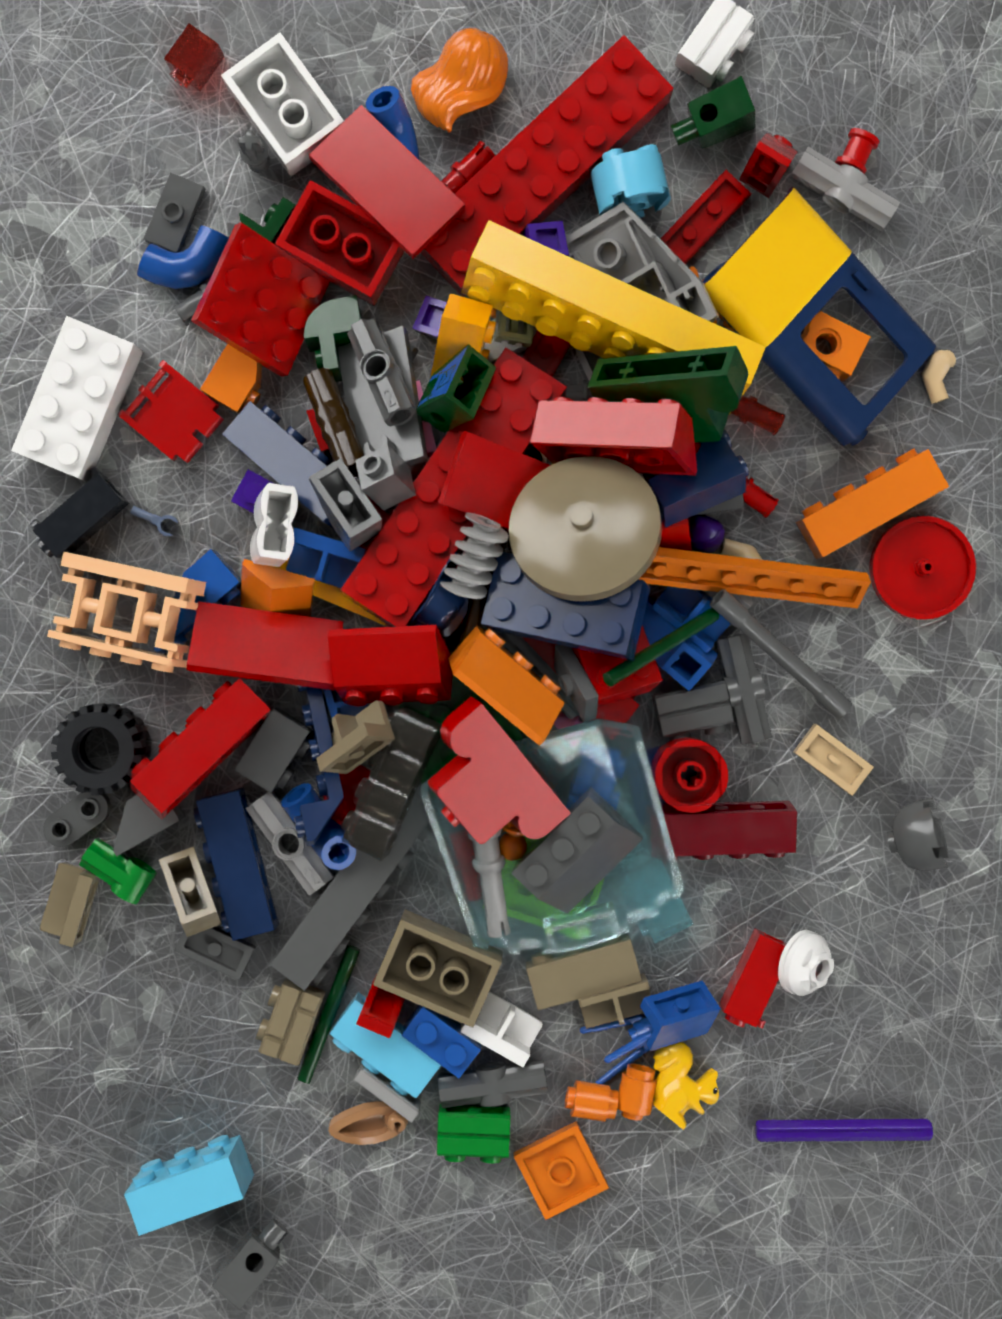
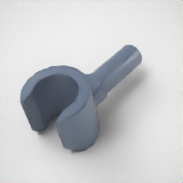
[130,506,179,537]

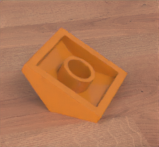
[240,559,315,617]

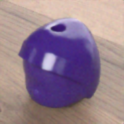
[689,515,725,553]

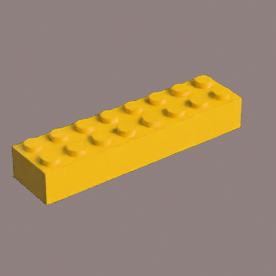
[461,220,766,414]

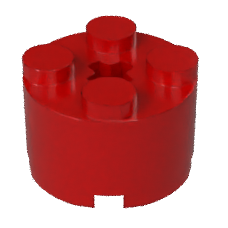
[650,737,729,813]

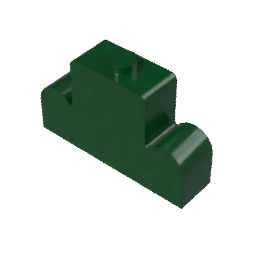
[588,346,749,443]

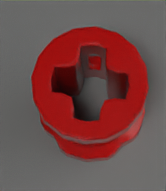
[835,128,880,174]

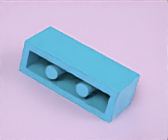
[329,992,441,1098]

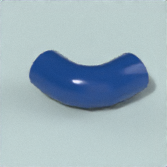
[366,86,419,160]
[137,225,229,289]
[281,783,356,870]

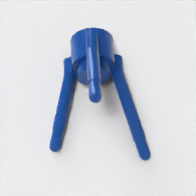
[580,1014,654,1084]

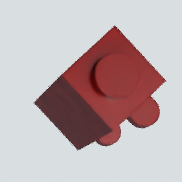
[719,928,787,1029]

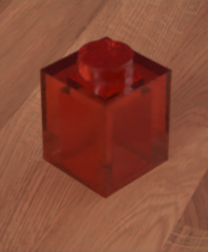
[164,23,224,92]

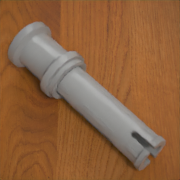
[468,829,511,938]

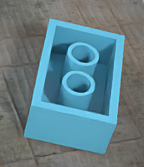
[124,1135,254,1236]

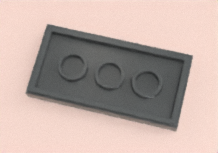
[337,326,428,479]

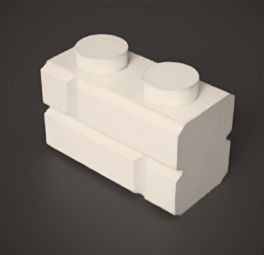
[675,0,755,88]

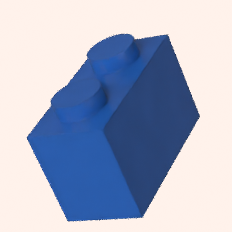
[401,1005,481,1079]

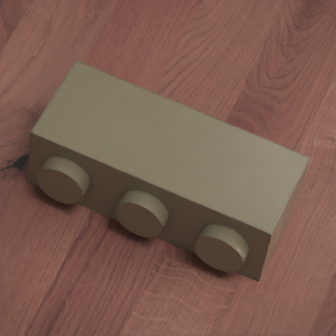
[526,931,642,1011]

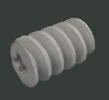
[440,512,509,599]

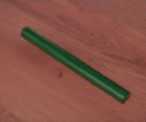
[603,607,719,687]
[297,945,360,1084]

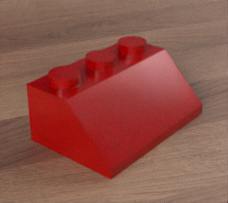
[327,625,453,707]

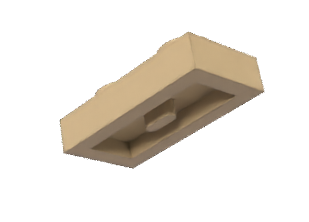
[793,724,874,796]

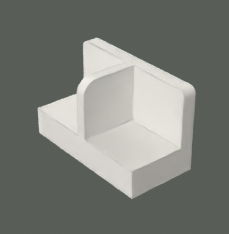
[460,991,543,1067]

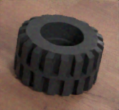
[51,703,151,796]

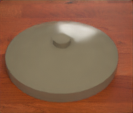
[509,456,662,601]

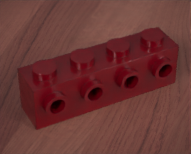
[647,800,797,861]

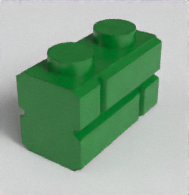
[437,1104,510,1164]

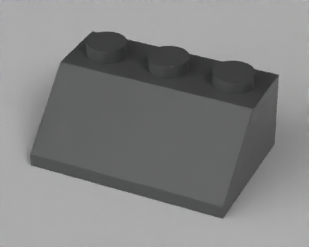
[511,787,644,914]

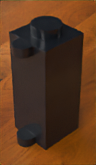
[30,467,130,559]

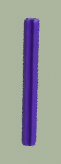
[755,1119,933,1142]

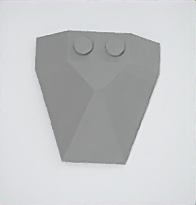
[566,202,719,382]

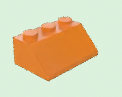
[448,625,565,746]

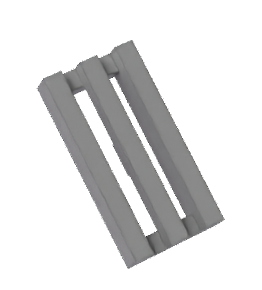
[354,1064,421,1123]

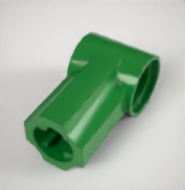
[79,838,157,904]

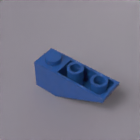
[154,549,241,653]
[642,597,718,691]

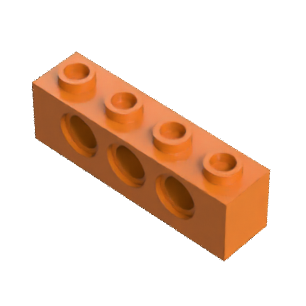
[718,311,871,381]

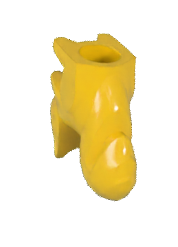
[653,1042,719,1130]

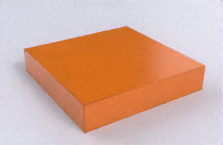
[513,1121,609,1220]

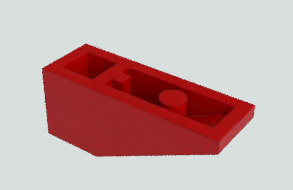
[739,133,798,198]

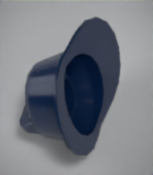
[409,552,469,637]

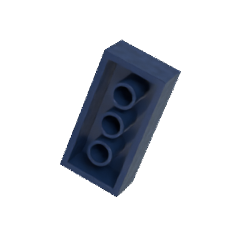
[481,552,650,661]

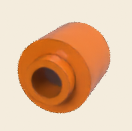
[617,1063,657,1121]
[565,1080,619,1122]

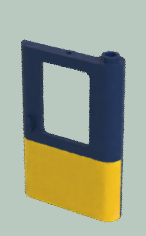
[702,187,936,446]

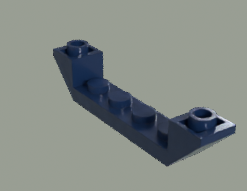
[294,686,344,846]

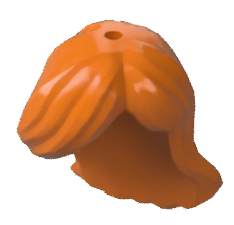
[411,28,508,133]

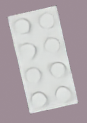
[11,316,143,482]

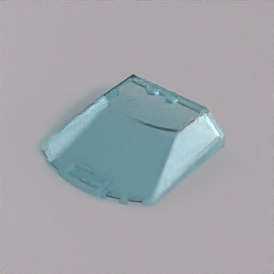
[421,718,685,954]

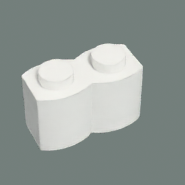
[250,483,298,567]

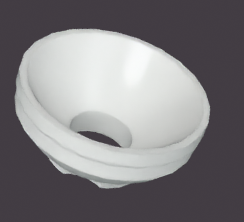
[778,930,834,996]

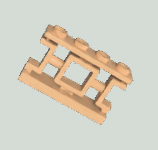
[47,552,206,673]

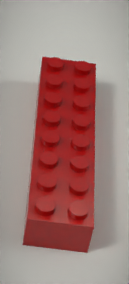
[420,35,674,297]
[341,347,567,627]

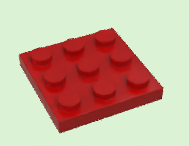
[191,222,330,377]

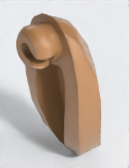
[328,1101,408,1145]

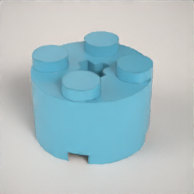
[590,144,671,218]

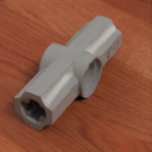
[790,147,900,232]
[246,792,335,895]

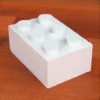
[221,33,344,177]

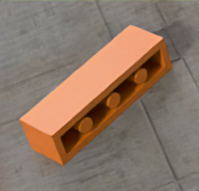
[795,448,949,559]

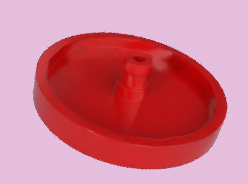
[869,516,976,620]

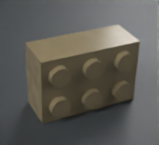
[373,909,503,1028]

